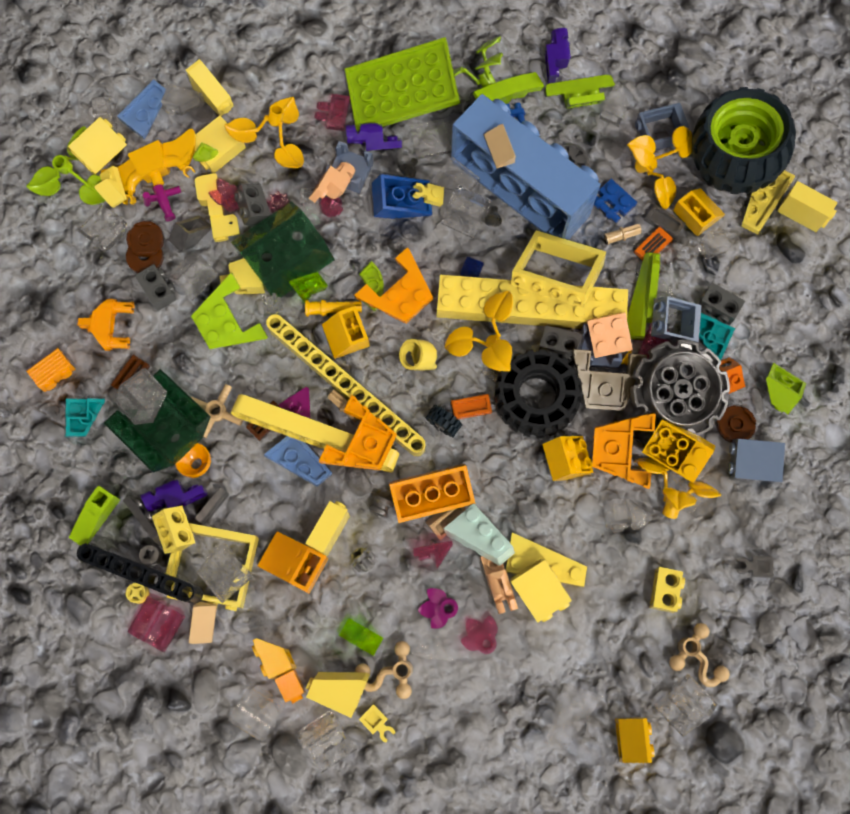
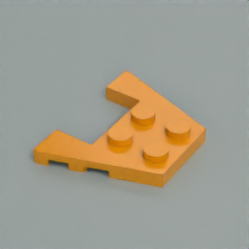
[354,247,433,324]
[319,395,397,471]
[592,412,656,489]

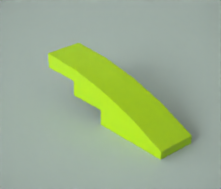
[473,72,544,104]

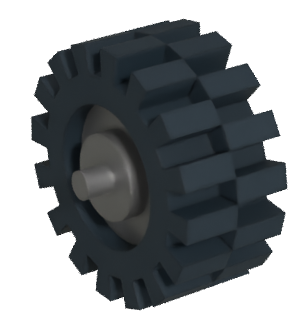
[425,405,462,438]

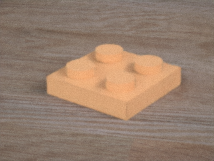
[587,312,633,358]

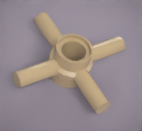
[188,384,243,438]

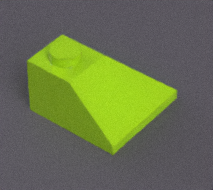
[766,363,806,414]

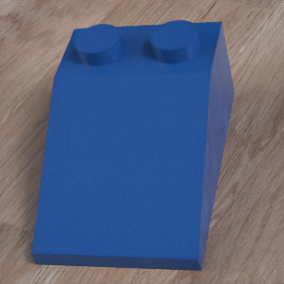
[372,174,433,219]

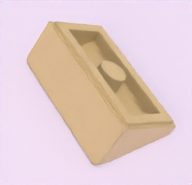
[484,124,516,169]
[426,507,466,540]
[189,601,217,644]

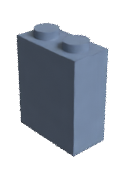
[728,439,785,482]

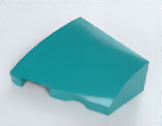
[699,313,735,361]
[64,398,105,438]

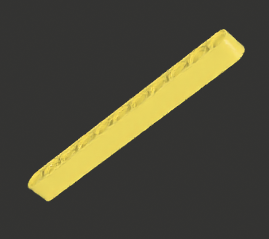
[266,314,426,457]

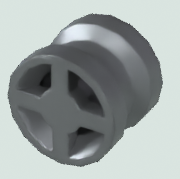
[369,496,393,518]
[139,545,163,566]

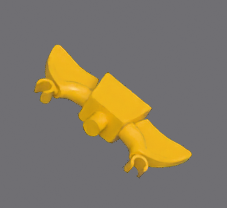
[101,129,196,205]

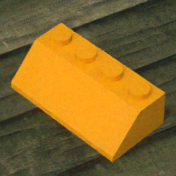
[389,464,476,523]

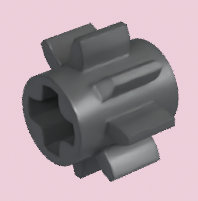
[350,547,376,573]

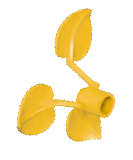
[224,97,304,168]
[627,126,693,210]
[445,291,513,371]
[634,457,722,519]

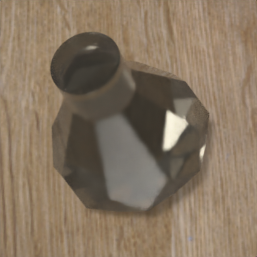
[400,158,418,178]
[485,206,502,227]

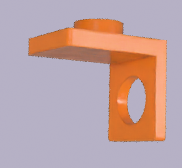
[719,357,745,394]

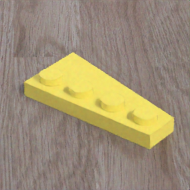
[741,170,795,235]
[505,533,587,587]

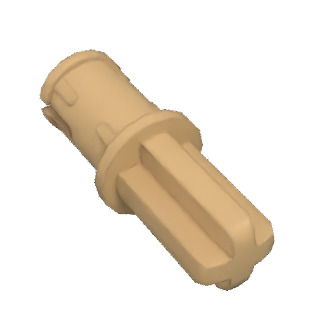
[604,223,642,245]
[328,390,358,422]

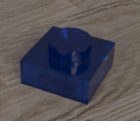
[460,257,484,278]

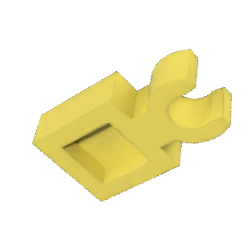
[412,183,444,207]
[359,704,396,743]

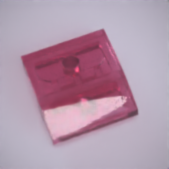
[127,596,186,653]

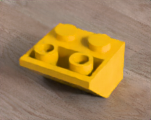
[673,188,725,237]
[322,306,370,359]
[542,436,594,481]
[252,638,297,679]
[615,717,654,763]

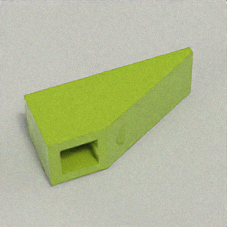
[69,485,120,546]

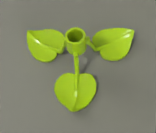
[454,36,503,87]
[26,126,106,205]

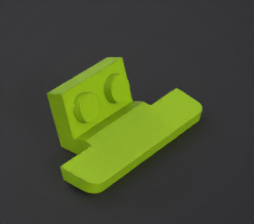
[545,75,615,109]

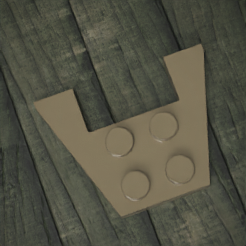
[572,349,648,411]

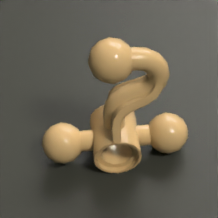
[669,623,730,687]
[355,641,413,699]

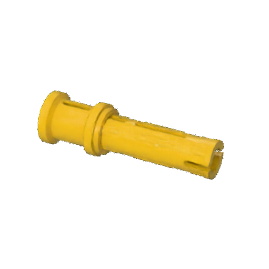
[305,299,362,317]

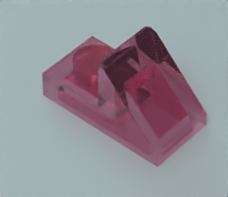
[413,541,453,570]

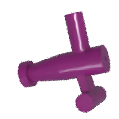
[143,184,181,222]

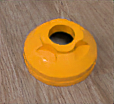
[175,443,211,478]

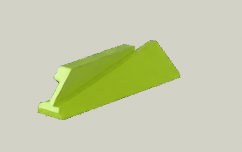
[627,252,660,341]

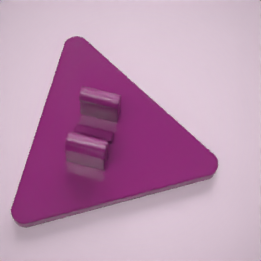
[279,387,311,419]

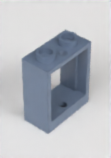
[635,103,690,151]
[651,296,701,342]

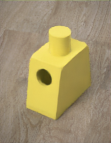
[219,254,265,294]

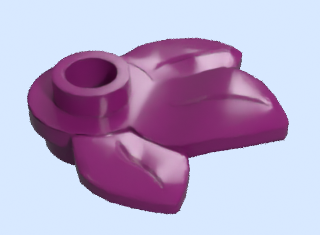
[418,588,458,629]

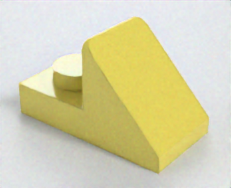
[94,166,127,208]

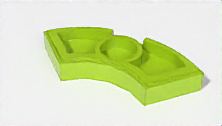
[359,261,384,312]

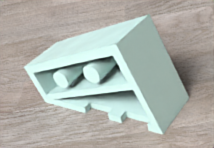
[443,504,515,566]

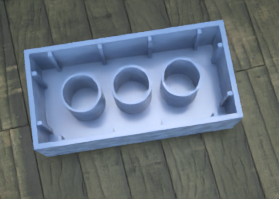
[451,94,601,240]

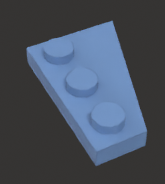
[117,80,168,140]
[264,436,332,487]

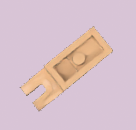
[309,162,356,203]
[480,556,518,614]

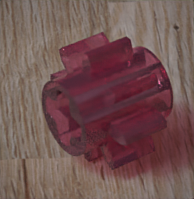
[267,191,291,215]
[320,196,343,218]

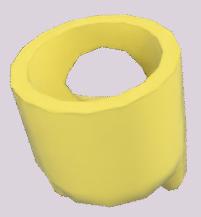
[399,339,437,371]

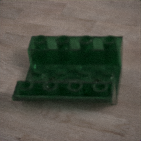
[231,201,335,302]
[104,369,211,473]

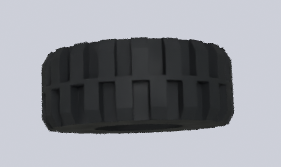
[494,349,582,438]

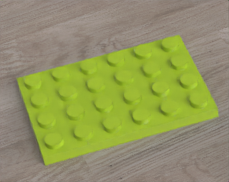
[345,37,461,132]

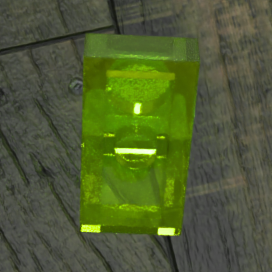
[289,272,328,303]
[338,618,384,656]

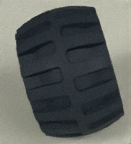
[692,87,796,194]

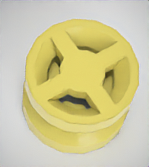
[126,583,150,604]

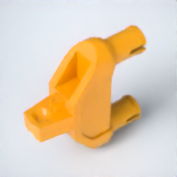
[77,298,135,351]

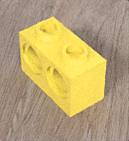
[152,506,195,554]
[649,567,685,613]

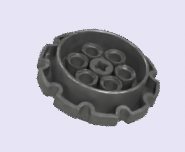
[630,340,730,436]

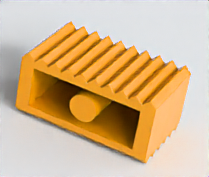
[26,348,75,392]

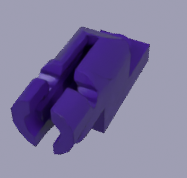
[544,28,571,84]
[346,123,402,151]
[141,480,208,512]

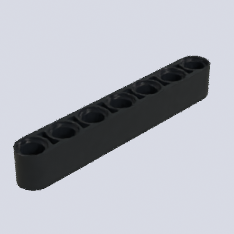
[77,543,203,604]

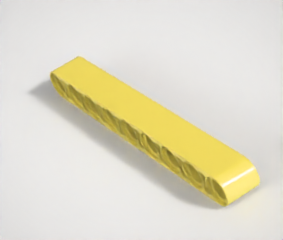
[230,394,400,473]

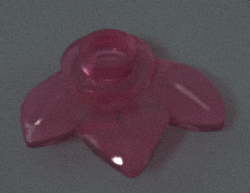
[208,178,239,212]
[461,616,498,654]

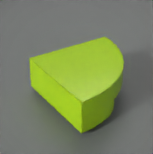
[193,142,219,162]

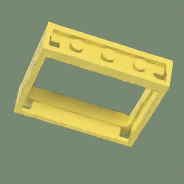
[511,230,606,308]
[166,523,259,611]

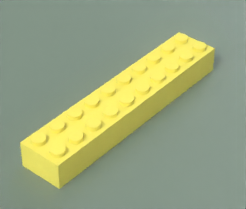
[437,275,628,329]

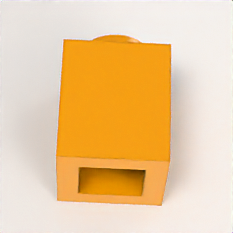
[275,670,306,704]

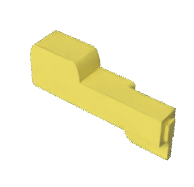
[195,173,240,242]

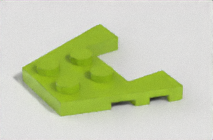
[191,273,269,349]

